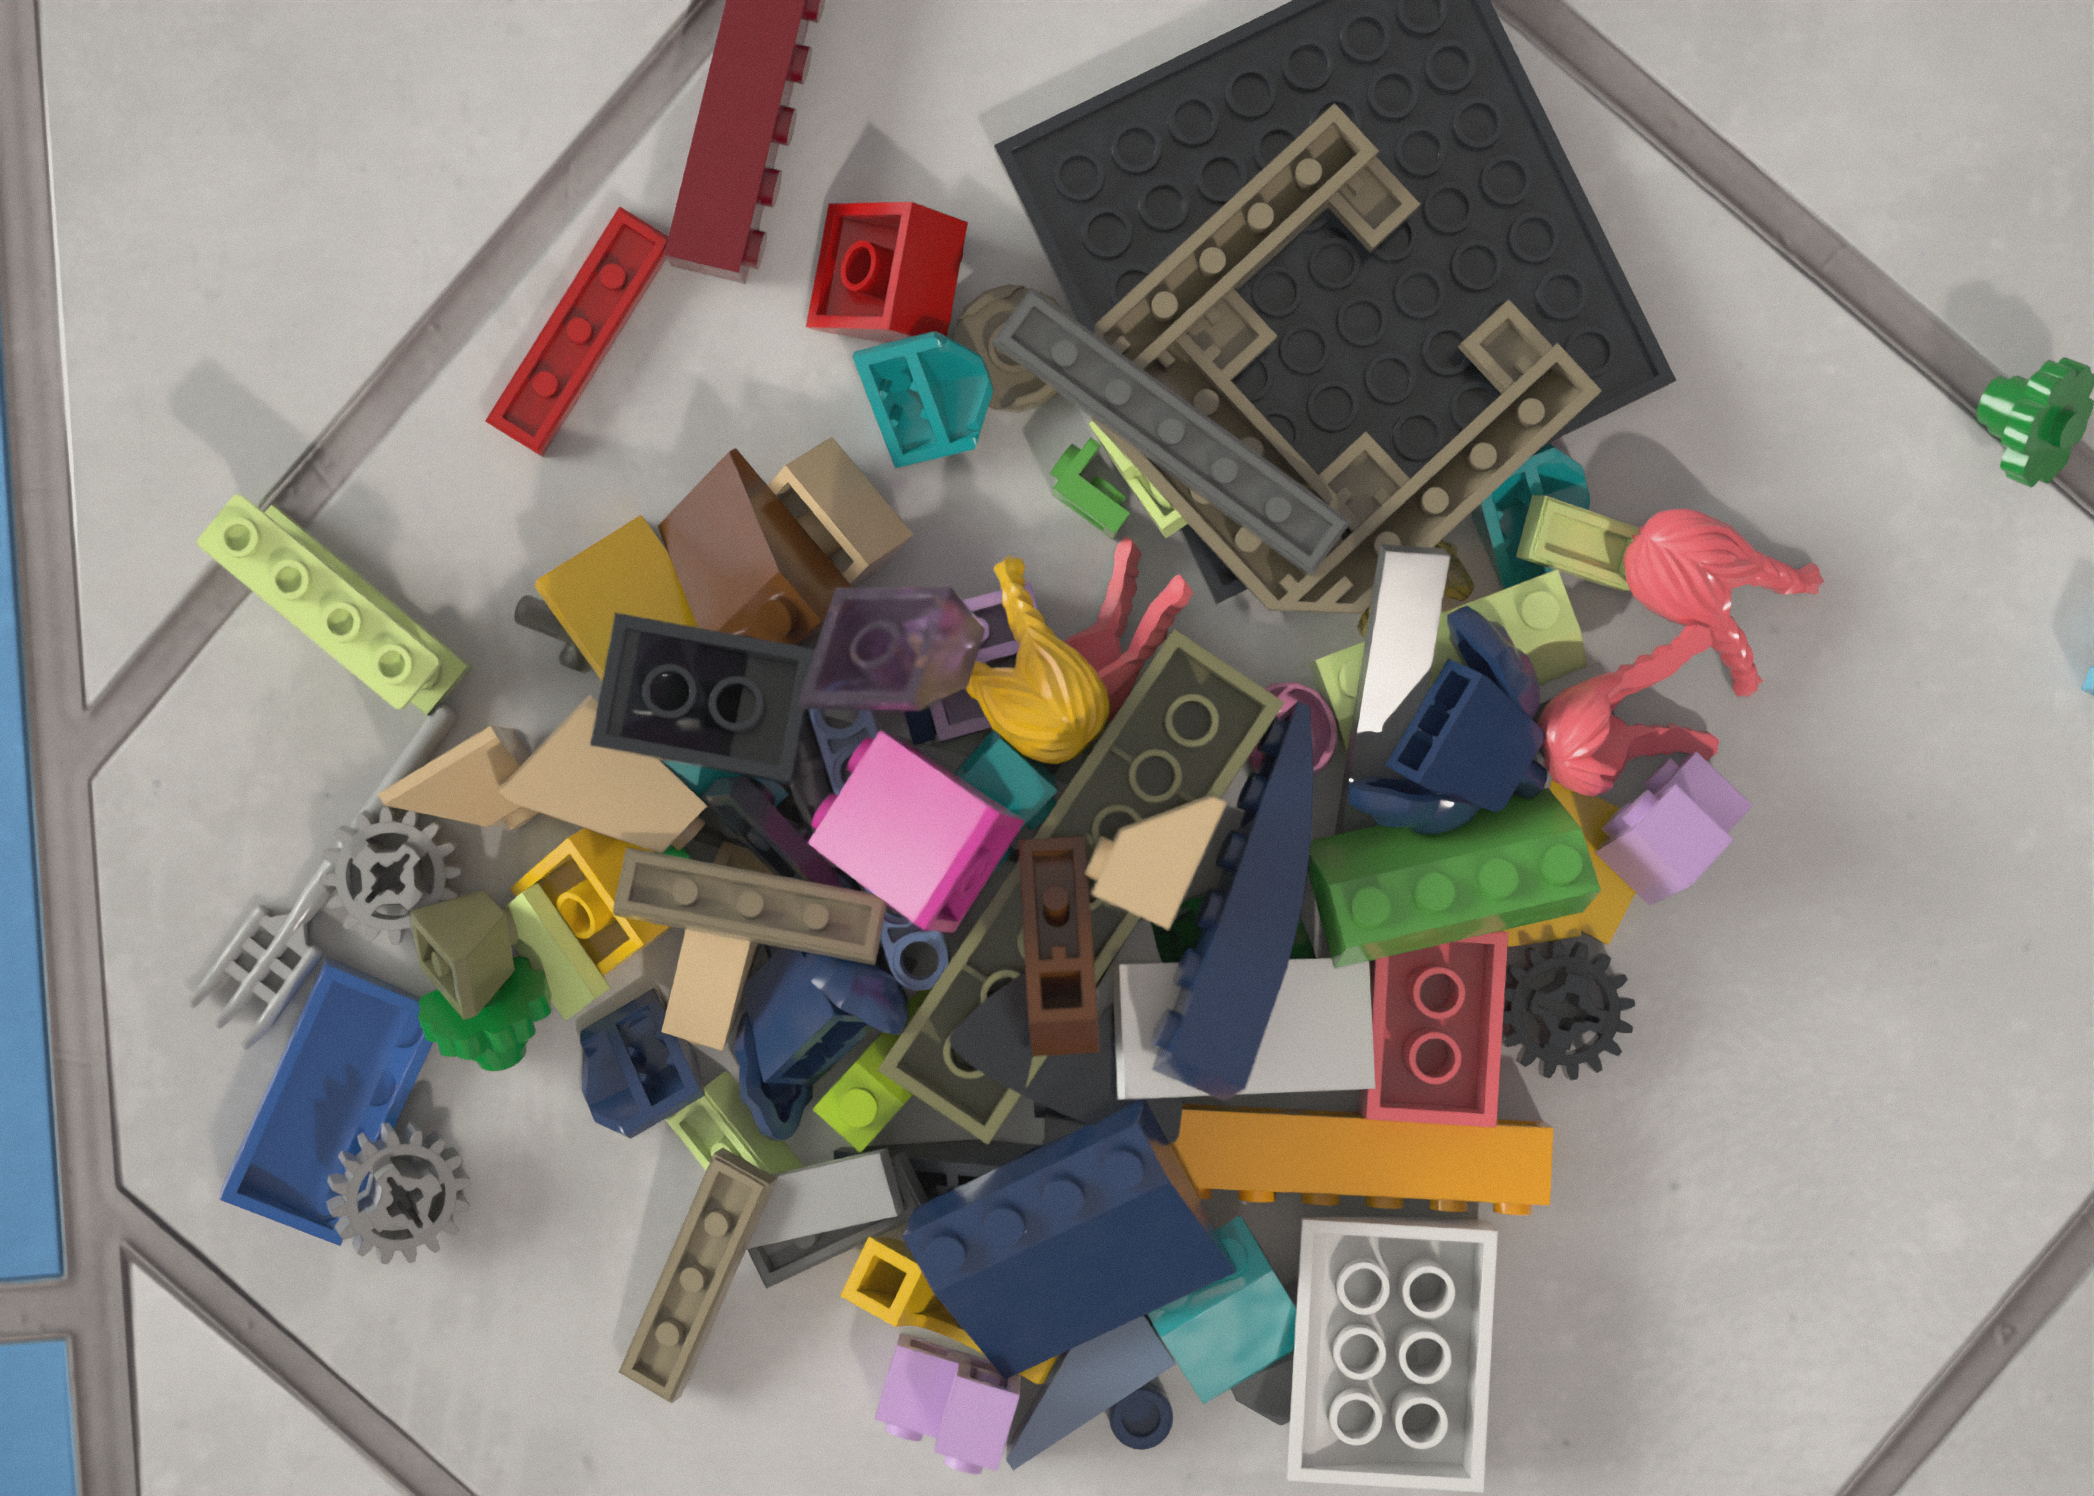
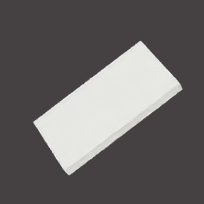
[1112,958,1375,1099]

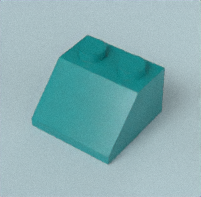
[1147,1215,1296,1405]

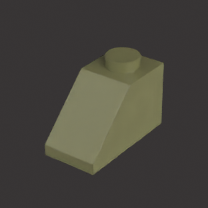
[410,889,518,1020]

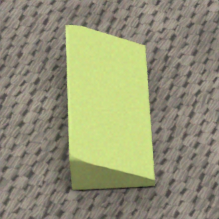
[665,1071,803,1174]

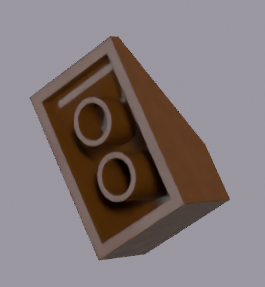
[658,448,860,647]

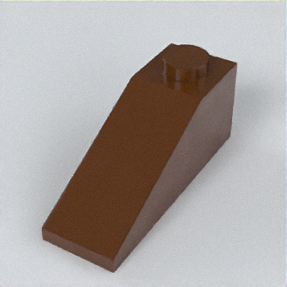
[1018,836,1100,1057]

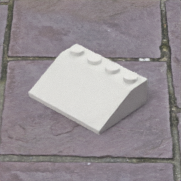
[1287,1216,1498,1493]

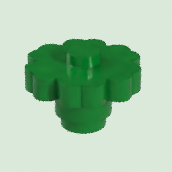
[1977,357,2094,488]
[418,956,552,1071]

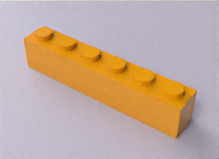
[1169,1103,1554,1215]

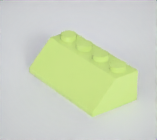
[1309,569,1587,761]

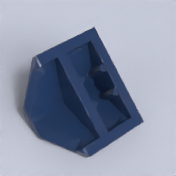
[580,988,705,1139]

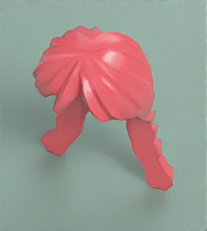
[1623,509,1824,697]
[1064,535,1194,723]
[1538,625,1719,796]

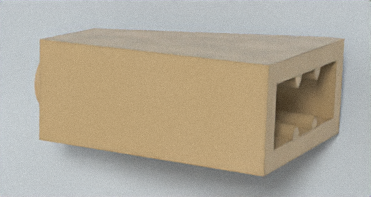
[498,695,707,854]
[662,841,774,1051]

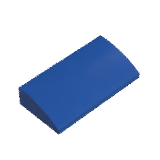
[219,956,433,1246]

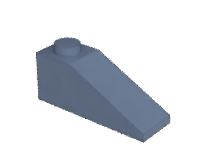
[1006,1314,1175,1470]

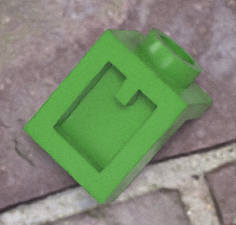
[1050,437,1130,540]

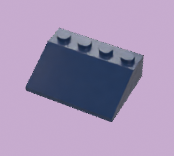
[902,1098,1237,1380]

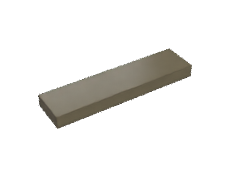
[612,848,888,965]
[619,1148,778,1403]

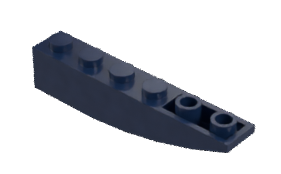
[1151,701,1314,1101]

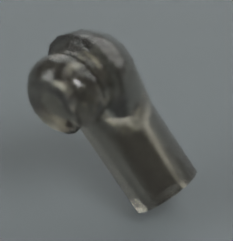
[514,595,592,673]

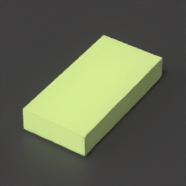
[1516,495,1639,591]
[504,883,611,1021]

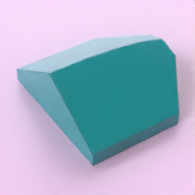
[852,331,994,468]
[1472,443,1591,589]

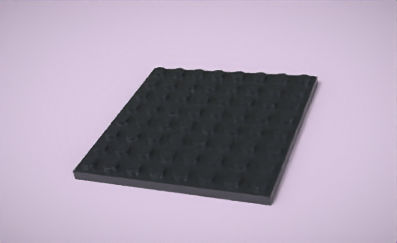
[994,0,1677,605]

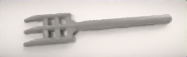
[187,704,457,1049]

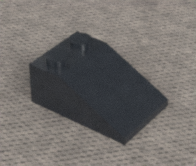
[590,613,816,785]

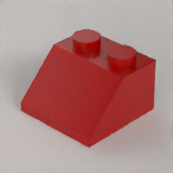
[806,202,968,343]

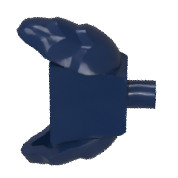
[1348,606,1548,835]
[734,944,909,1141]

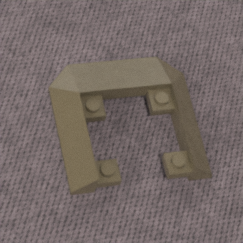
[1091,103,1602,614]

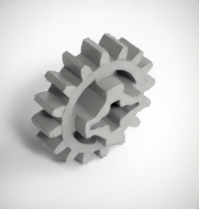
[320,806,464,945]
[326,1122,471,1265]

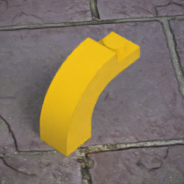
[840,1237,1059,1385]

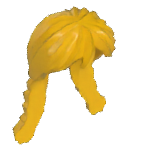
[903,554,1110,764]

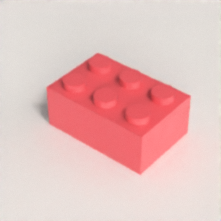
[1358,930,1508,1128]

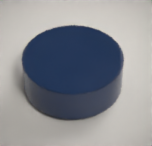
[1109,1382,1173,1450]

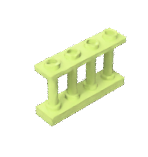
[197,494,472,715]

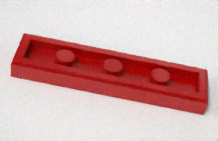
[485,206,668,457]

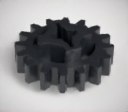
[1502,940,1635,1080]

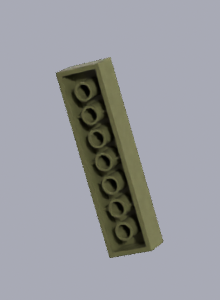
[878,629,1285,1144]

